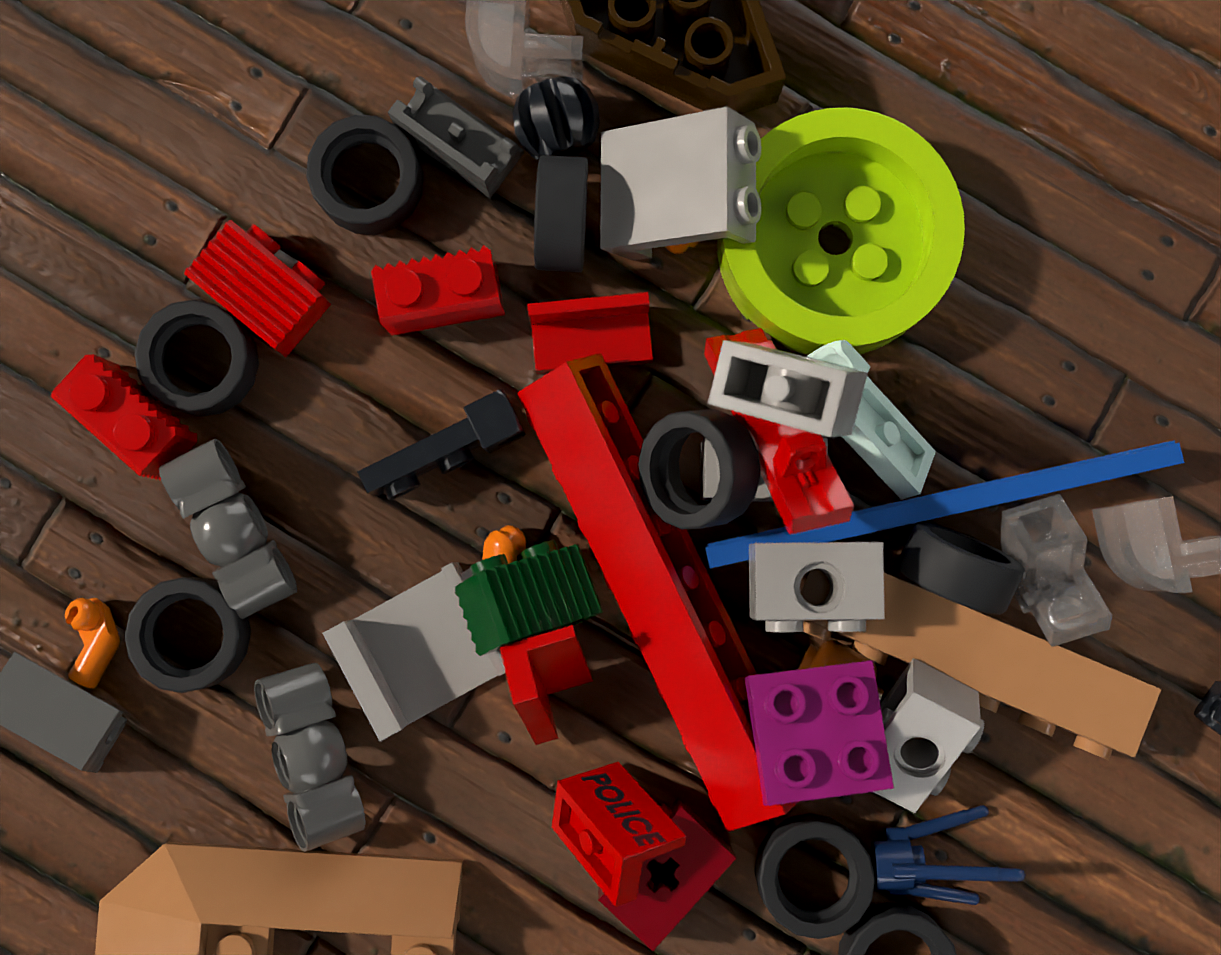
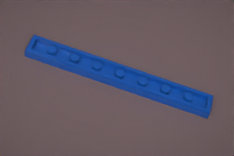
[702,440,1184,569]

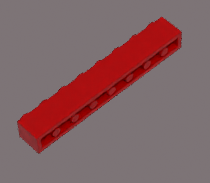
[517,353,798,832]

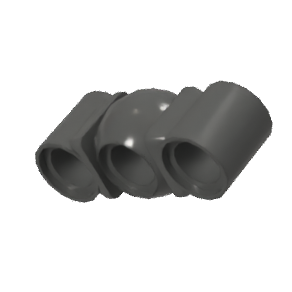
[159,438,297,619]
[254,662,366,852]

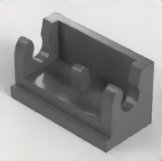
[388,76,524,199]
[0,652,127,773]

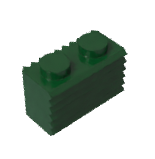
[455,540,603,656]

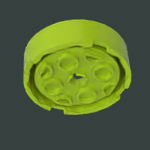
[717,107,965,355]

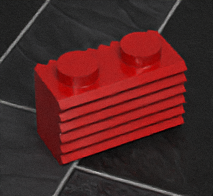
[184,220,331,357]
[371,245,505,336]
[51,354,197,480]

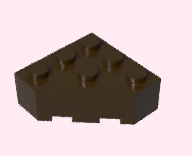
[560,0,786,115]

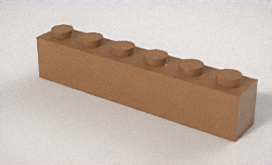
[800,569,1161,761]

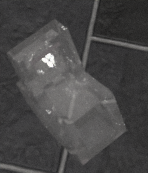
[465,0,584,99]
[1001,494,1112,647]
[1092,496,1221,593]

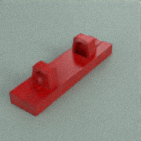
[704,328,854,535]

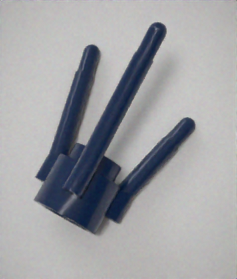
[871,805,1026,905]

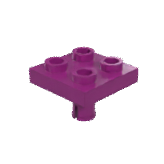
[745,660,894,806]

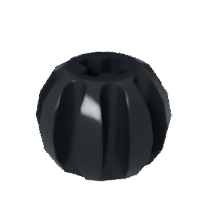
[513,76,600,160]

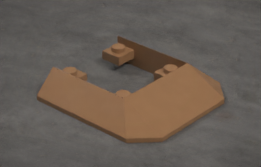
[95,842,463,955]

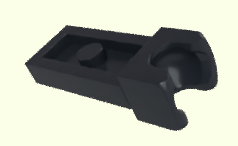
[357,389,526,500]

